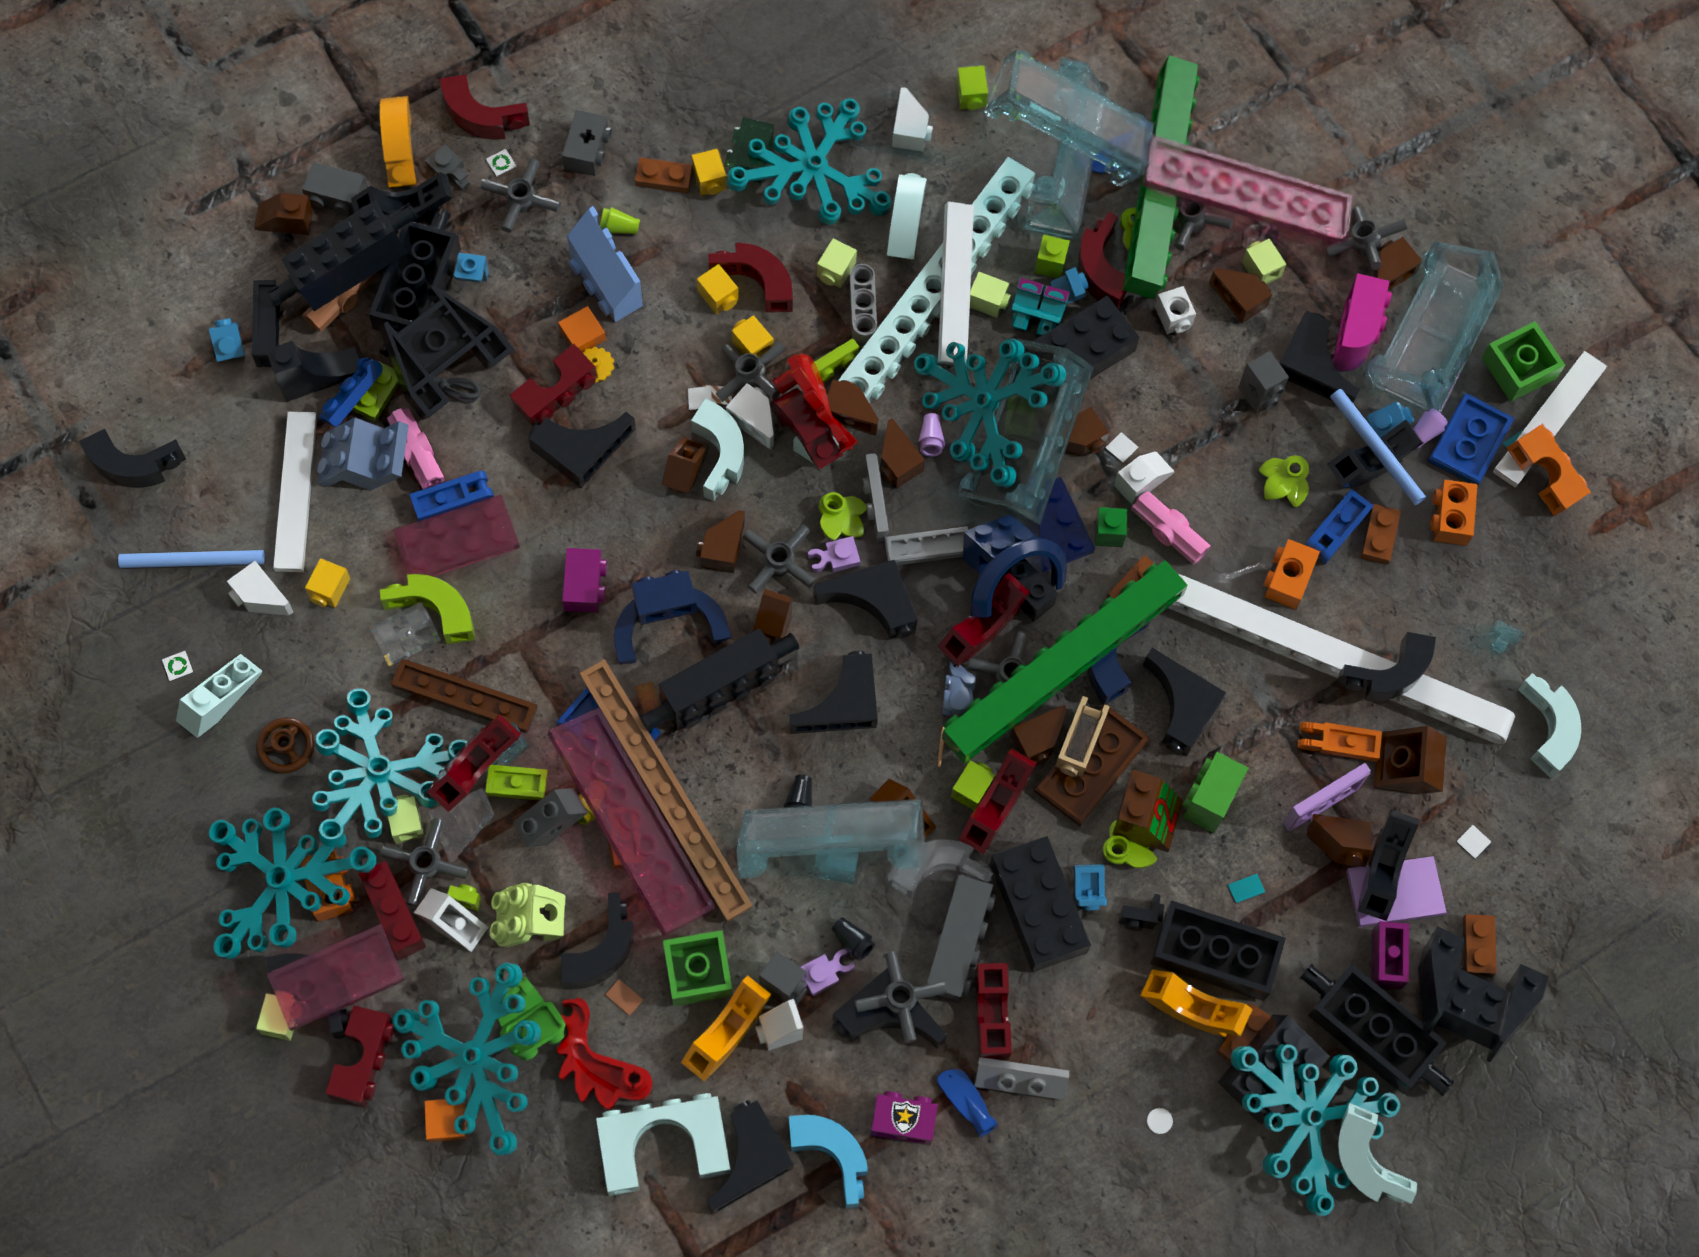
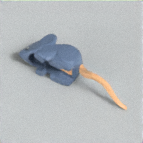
[938,661,976,767]

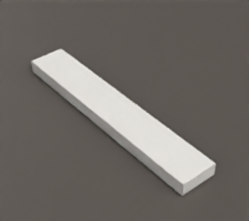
[938,202,974,365]
[1493,351,1607,488]
[273,412,317,572]

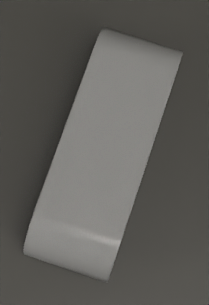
[849,264,877,347]

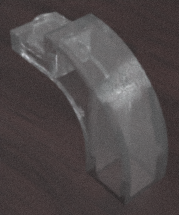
[886,840,994,899]

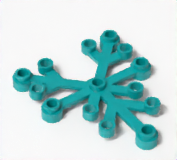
[726,98,892,225]
[914,339,1066,488]
[312,688,467,846]
[209,808,376,960]
[393,963,541,1156]
[1231,1044,1400,1216]

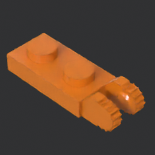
[1298,722,1382,762]

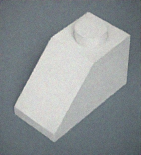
[892,87,933,152]
[726,383,774,449]
[1114,451,1174,505]
[227,561,293,616]
[414,888,488,952]
[755,999,803,1051]

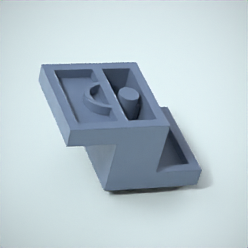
[317,418,409,491]

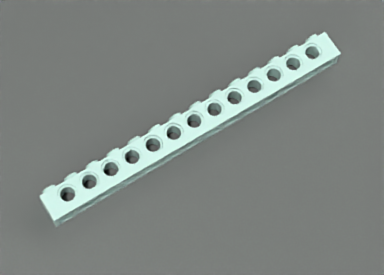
[793,157,1036,463]

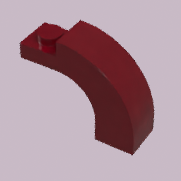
[440,74,530,140]
[1078,212,1127,309]
[708,243,793,313]
[769,388,843,470]
[938,573,1030,666]
[427,714,521,812]
[958,749,1037,854]

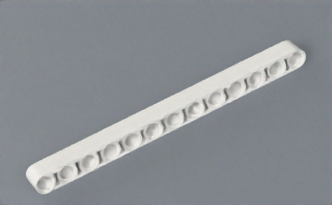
[1168,574,1515,744]

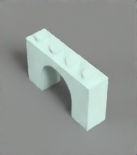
[596,1093,730,1196]

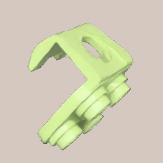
[490,883,565,948]

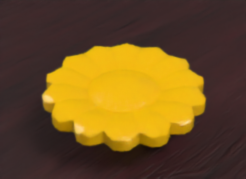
[583,347,614,383]

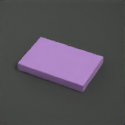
[1283,763,1371,832]
[1346,856,1447,928]

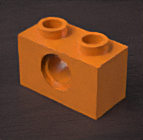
[1263,539,1320,610]

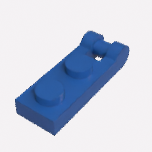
[318,357,383,427]
[409,471,494,523]
[1305,489,1374,565]

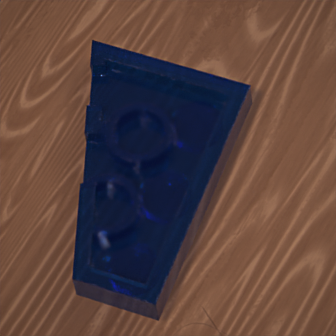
[1035,477,1095,572]

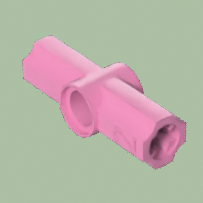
[387,408,445,490]
[1131,491,1211,565]

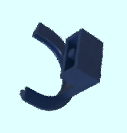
[963,514,1067,618]
[614,570,731,664]

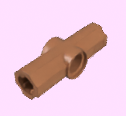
[302,273,377,332]

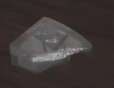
[427,788,495,863]

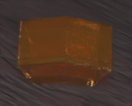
[635,682,660,714]

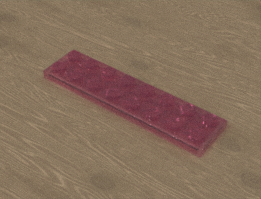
[1142,135,1353,243]
[547,708,716,936]

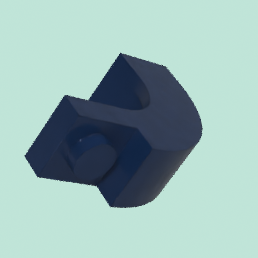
[1088,621,1151,704]

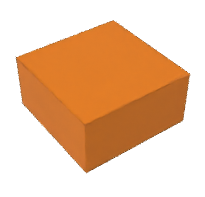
[558,306,606,353]
[425,1098,467,1142]

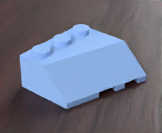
[567,206,643,322]

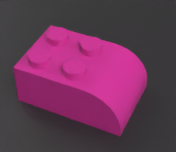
[1332,273,1392,371]

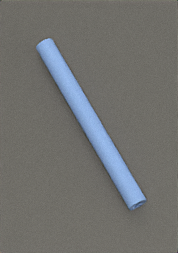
[1330,389,1426,505]
[118,550,265,568]

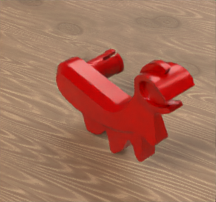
[773,353,858,455]
[557,997,653,1111]

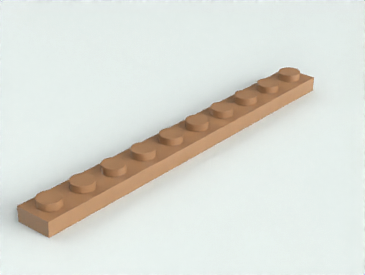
[579,659,753,923]

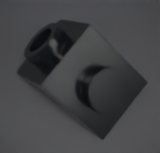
[1118,894,1164,931]

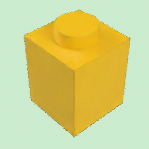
[692,149,727,196]
[697,264,739,315]
[732,315,774,358]
[305,558,350,608]

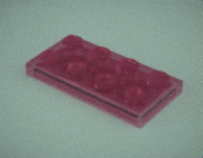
[393,494,520,577]
[267,924,405,1031]

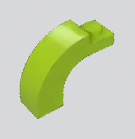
[380,574,475,644]

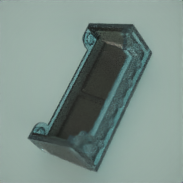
[957,338,1094,525]

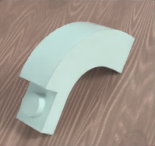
[887,173,927,259]
[691,398,744,502]
[1517,673,1581,779]
[1339,1103,1417,1204]

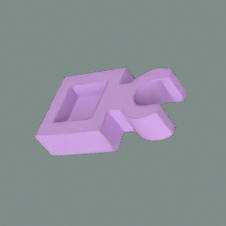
[808,536,860,573]
[801,949,855,996]

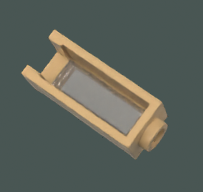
[1055,696,1110,777]

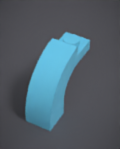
[788,1115,868,1209]

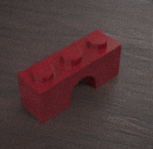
[510,344,598,427]
[358,861,426,960]
[975,963,1012,1060]
[325,1005,395,1108]

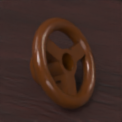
[256,717,315,773]

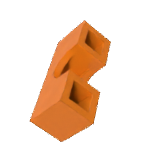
[1506,423,1591,516]

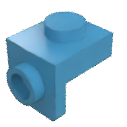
[454,253,489,283]
[1051,267,1089,304]
[209,318,245,362]
[1367,401,1414,438]
[1074,864,1107,910]

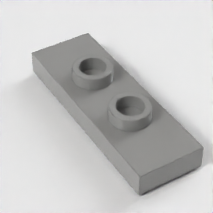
[862,453,889,542]
[884,526,968,565]
[975,1057,1069,1100]

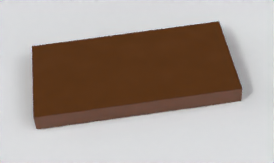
[1034,703,1150,827]

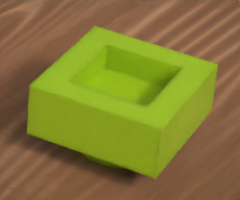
[447,884,482,912]

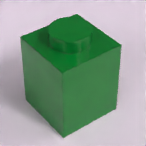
[1094,507,1127,547]

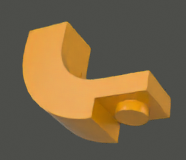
[380,96,416,187]
[1140,969,1252,1037]
[681,976,771,1081]

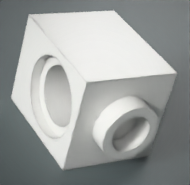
[1154,286,1196,334]

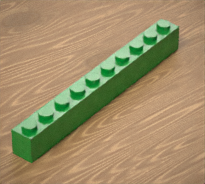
[1122,55,1200,299]
[942,560,1188,764]

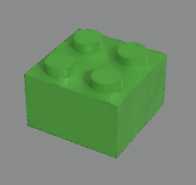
[1481,321,1565,402]
[1182,752,1249,833]
[663,930,733,1007]

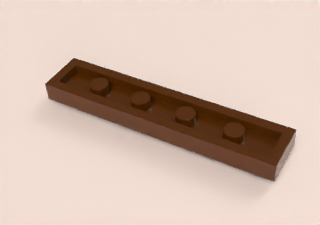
[391,658,538,734]

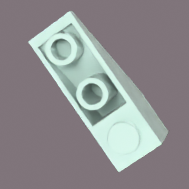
[176,654,262,738]

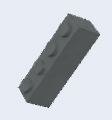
[927,875,996,1003]

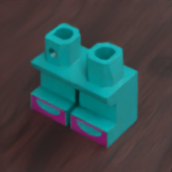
[1012,278,1070,336]

